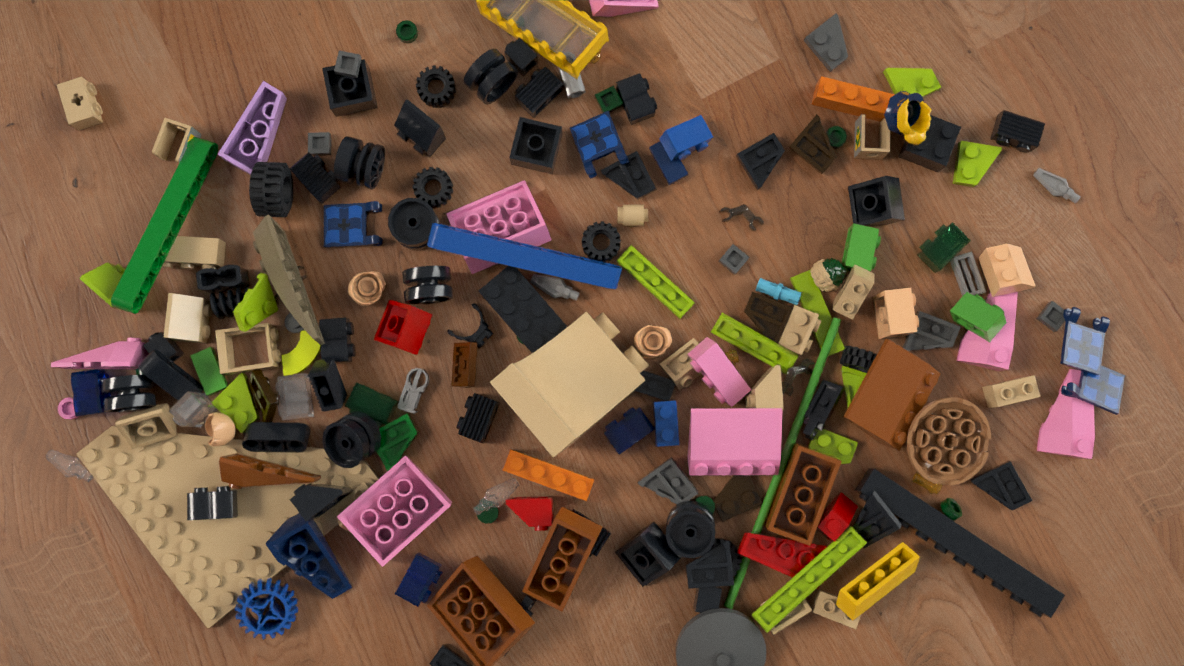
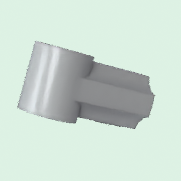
[558,52,586,98]

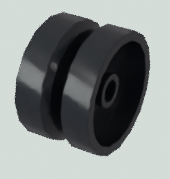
[463,48,518,105]
[388,198,440,250]
[402,266,453,305]
[101,374,156,413]
[322,411,381,468]
[666,501,716,558]

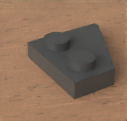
[803,13,848,72]
[903,311,961,351]
[638,457,699,504]

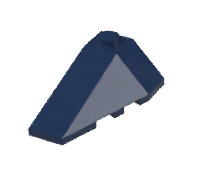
[266,513,352,599]

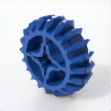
[235,577,298,640]

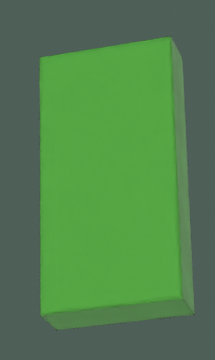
[190,347,228,396]

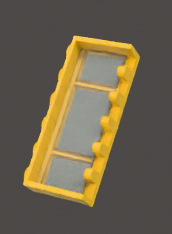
[476,0,609,79]

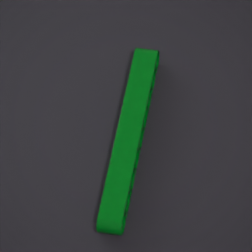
[111,137,218,314]

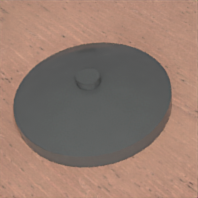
[675,608,766,666]

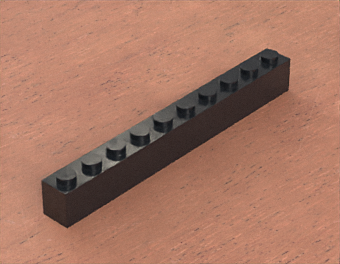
[855,468,1065,618]

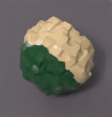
[810,258,847,292]

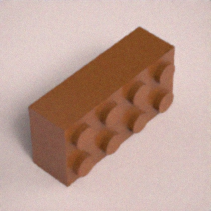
[765,443,842,546]
[522,507,602,612]

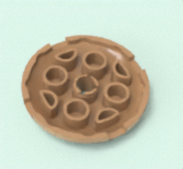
[907,397,991,486]

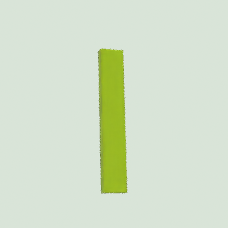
[751,526,867,633]

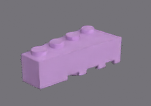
[218,81,287,175]

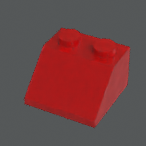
[373,300,433,355]
[506,496,553,531]

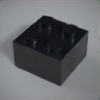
[322,59,378,117]
[899,115,961,172]
[509,117,563,175]

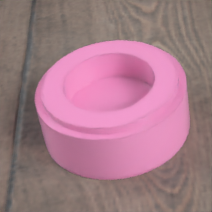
[58,397,83,420]

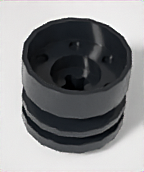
[334,136,385,190]

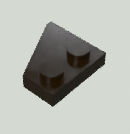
[789,114,837,174]
[744,291,793,343]
[248,369,279,422]
[713,475,763,522]

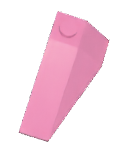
[956,292,1018,371]
[51,338,149,369]
[1037,369,1095,459]

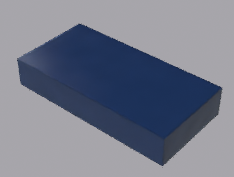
[649,141,688,185]

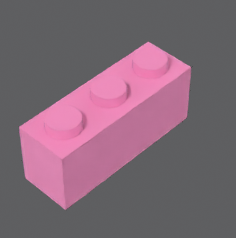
[687,337,751,407]

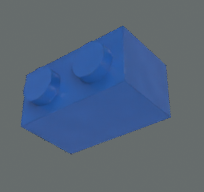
[659,115,713,161]
[653,401,679,447]

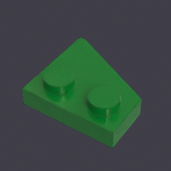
[377,413,418,471]

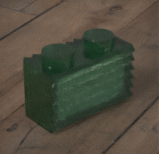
[917,222,971,273]
[345,382,399,427]

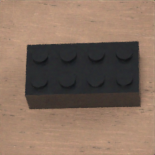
[479,266,567,353]

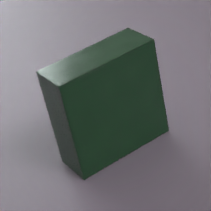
[595,85,623,113]

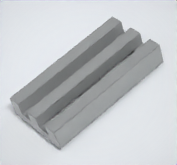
[949,252,986,296]

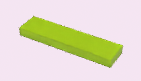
[616,245,695,319]
[790,270,845,356]
[711,313,798,375]

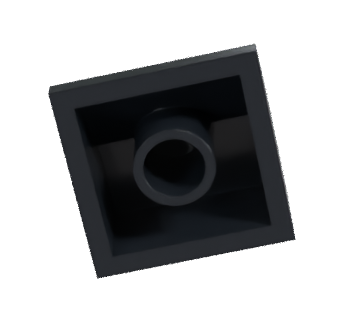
[394,99,446,157]
[848,176,905,227]
[289,483,353,522]
[615,522,682,587]

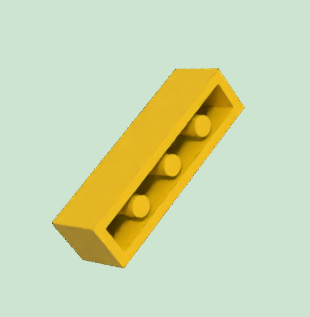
[836,542,920,621]

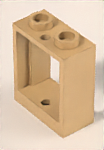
[215,323,281,375]

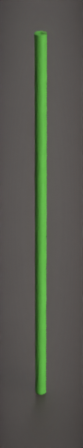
[724,317,842,609]

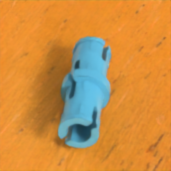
[756,278,802,305]

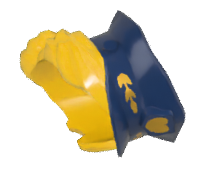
[884,91,932,145]

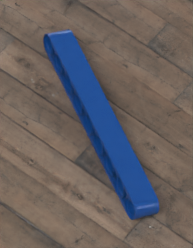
[427,223,622,289]

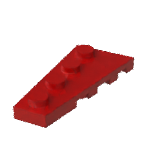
[737,532,828,589]

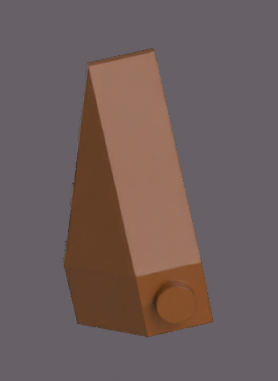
[219,453,321,489]

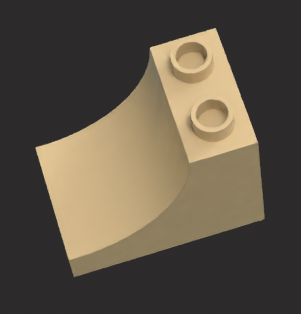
[490,312,649,458]

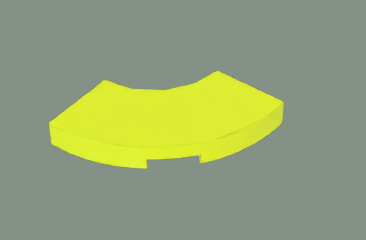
[281,331,321,377]

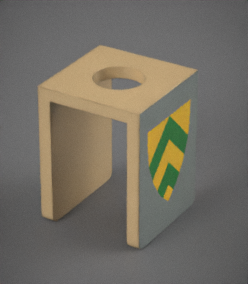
[854,114,890,159]
[152,118,202,163]

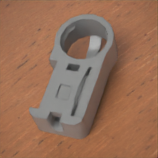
[398,368,430,414]

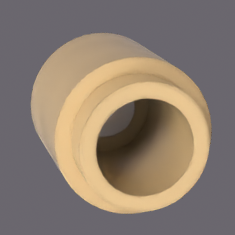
[618,205,648,226]

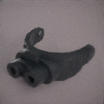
[447,303,494,349]

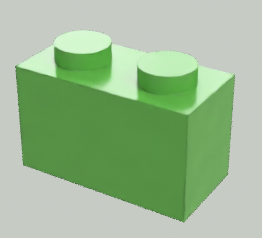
[841,224,881,271]
[950,292,1007,342]

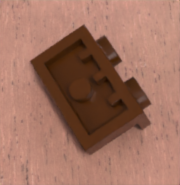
[451,342,477,388]

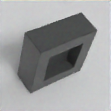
[334,51,362,78]
[308,132,331,156]
[718,244,750,275]
[1036,301,1065,332]

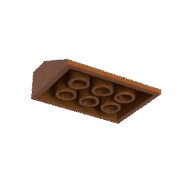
[843,339,941,451]
[426,555,535,666]

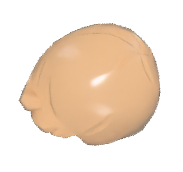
[348,271,386,306]
[634,325,672,359]
[205,412,235,447]

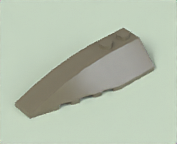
[253,215,325,345]

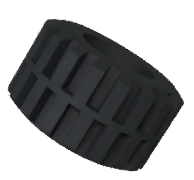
[249,162,294,217]

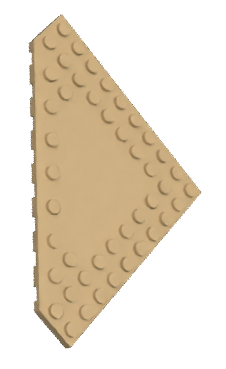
[76,426,380,629]

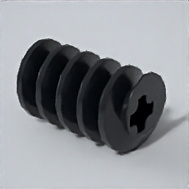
[210,286,255,319]

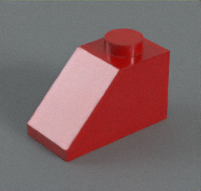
[817,492,858,542]

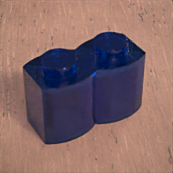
[71,369,111,416]
[603,407,655,455]
[395,552,443,607]

